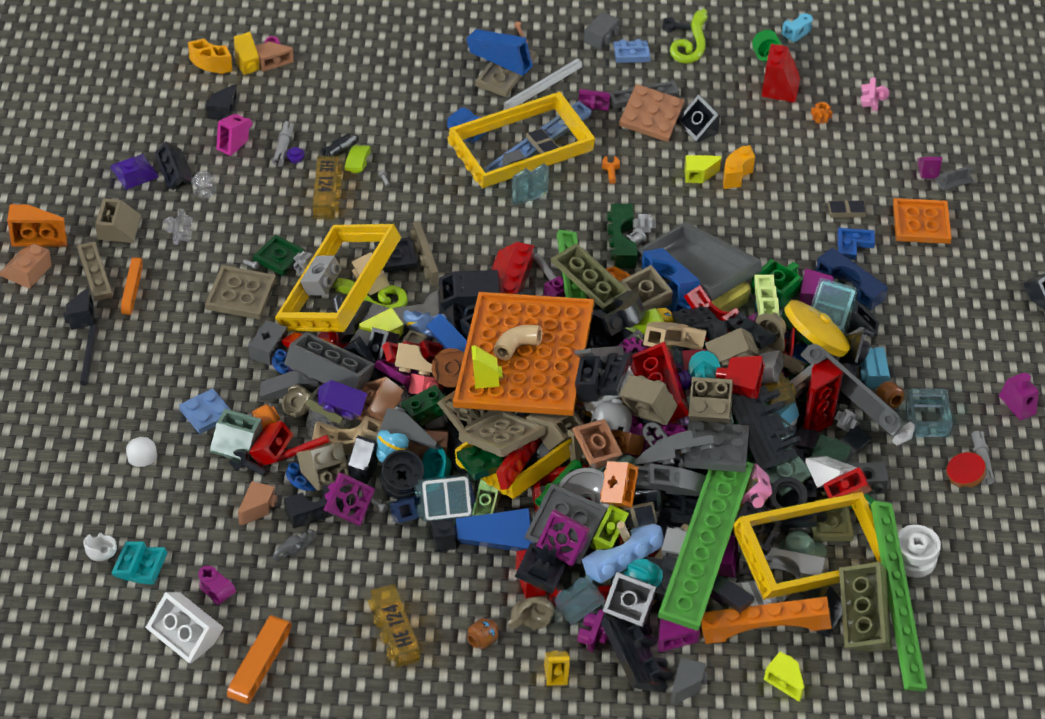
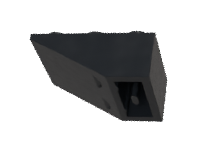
[439,270,500,311]

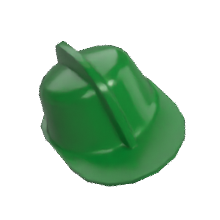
[752,30,782,63]

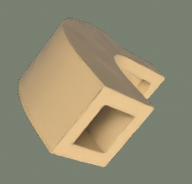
[643,322,706,350]
[312,416,382,455]

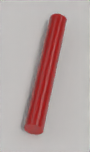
[276,435,330,463]

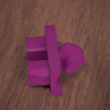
[578,89,610,111]
[577,609,609,652]

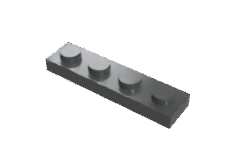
[609,81,680,109]

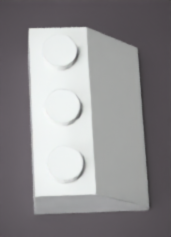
[146,592,224,663]

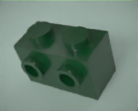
[401,385,447,427]

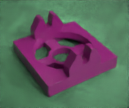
[374,359,426,392]
[324,473,375,526]
[536,509,590,566]

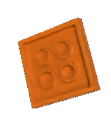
[893,198,952,244]

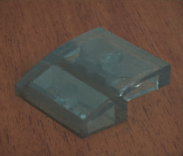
[512,164,549,204]

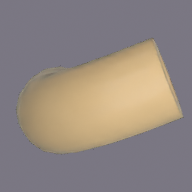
[493,325,542,360]

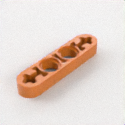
[121,257,143,315]

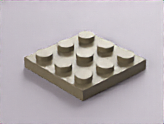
[205,265,276,320]
[459,411,546,457]

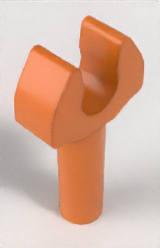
[602,156,620,184]

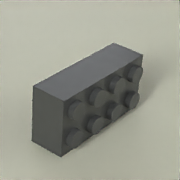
[284,332,375,390]

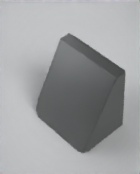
[502,149,525,167]

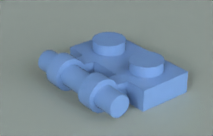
[613,39,650,63]

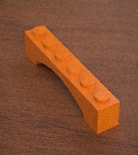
[702,597,832,644]

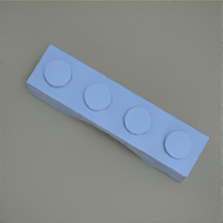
[582,524,664,583]

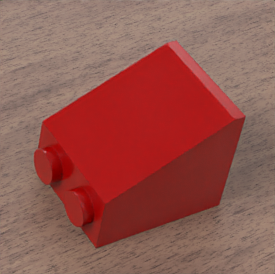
[762,44,801,103]

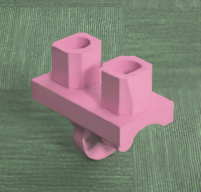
[861,77,889,111]

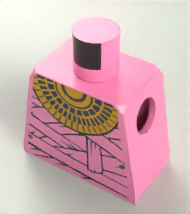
[741,463,772,508]

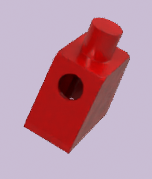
[716,356,765,399]

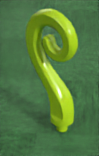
[670,9,708,64]
[331,278,408,308]

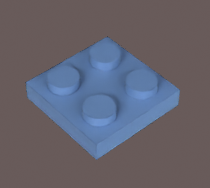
[179,389,230,434]

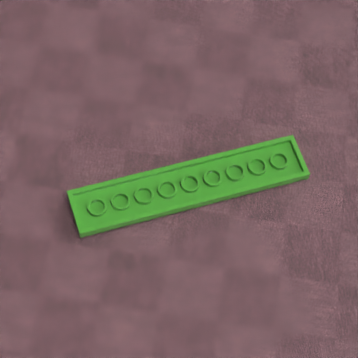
[658,461,754,631]

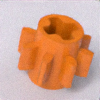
[811,102,833,124]

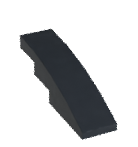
[709,574,755,613]

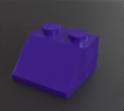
[318,380,367,420]

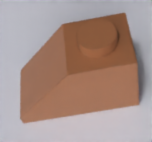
[255,42,294,72]
[238,481,278,525]

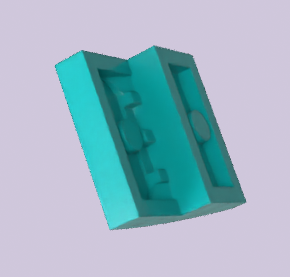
[112,541,168,585]

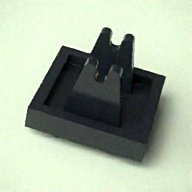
[514,543,567,594]

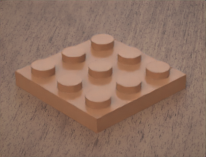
[619,84,685,142]

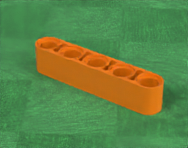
[227,615,292,705]

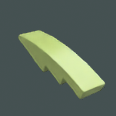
[754,275,780,316]

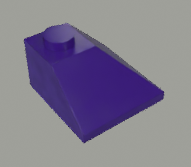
[110,154,159,190]

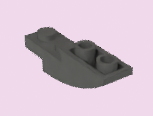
[635,430,719,467]
[635,464,706,496]

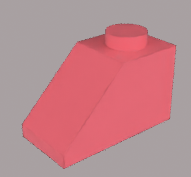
[408,374,444,394]

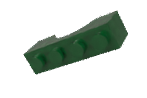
[607,204,637,268]

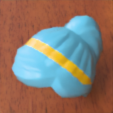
[376,430,409,462]

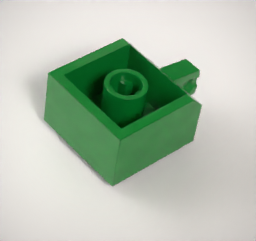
[750,259,803,310]

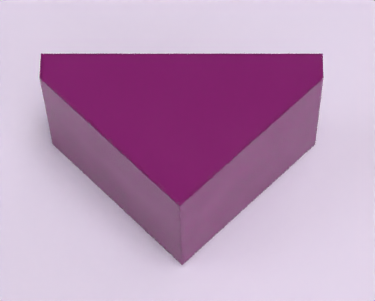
[917,157,942,179]

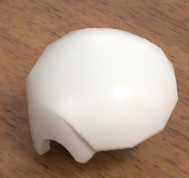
[126,437,157,467]
[83,533,117,561]

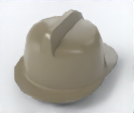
[755,313,786,353]

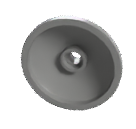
[559,468,609,510]

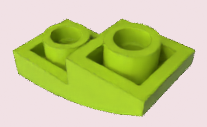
[344,145,371,173]

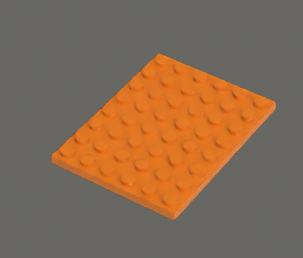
[453,292,594,416]

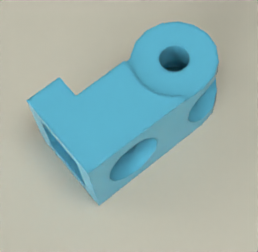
[782,13,813,42]

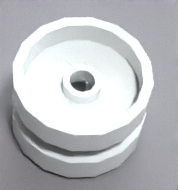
[898,525,941,578]

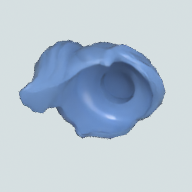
[403,310,447,340]

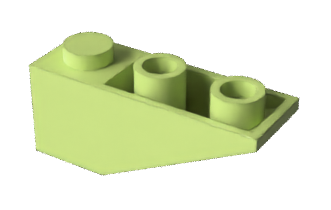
[471,480,501,516]

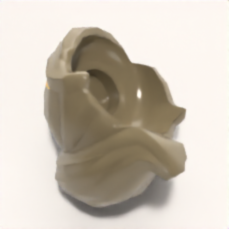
[282,385,314,418]
[508,597,555,631]

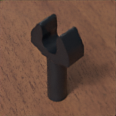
[662,17,692,33]
[229,449,266,476]

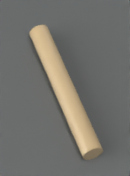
[617,522,631,543]

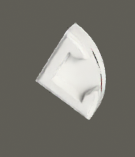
[892,422,915,446]

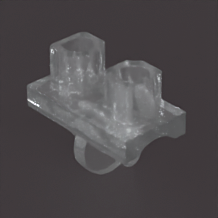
[162,208,193,245]

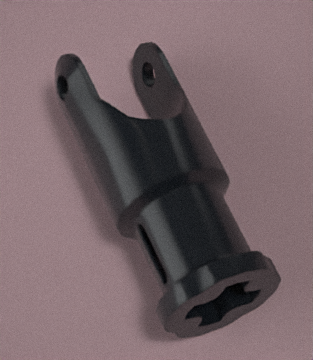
[321,134,359,161]

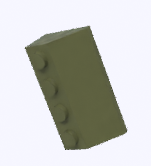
[550,243,629,313]
[839,562,892,652]

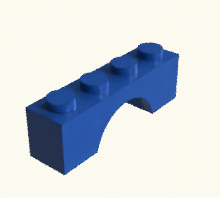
[642,248,700,301]

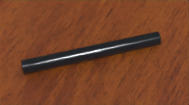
[80,324,98,386]

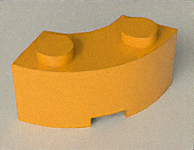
[188,38,232,74]
[723,145,755,189]

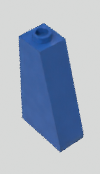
[466,29,533,76]
[453,508,535,551]

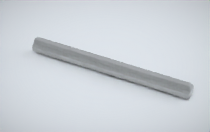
[504,59,582,109]

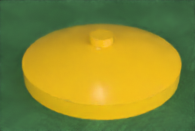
[784,300,850,357]

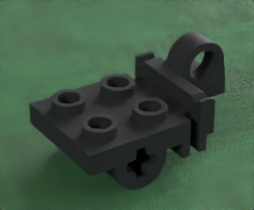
[672,306,728,341]

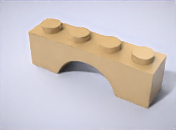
[395,343,432,376]

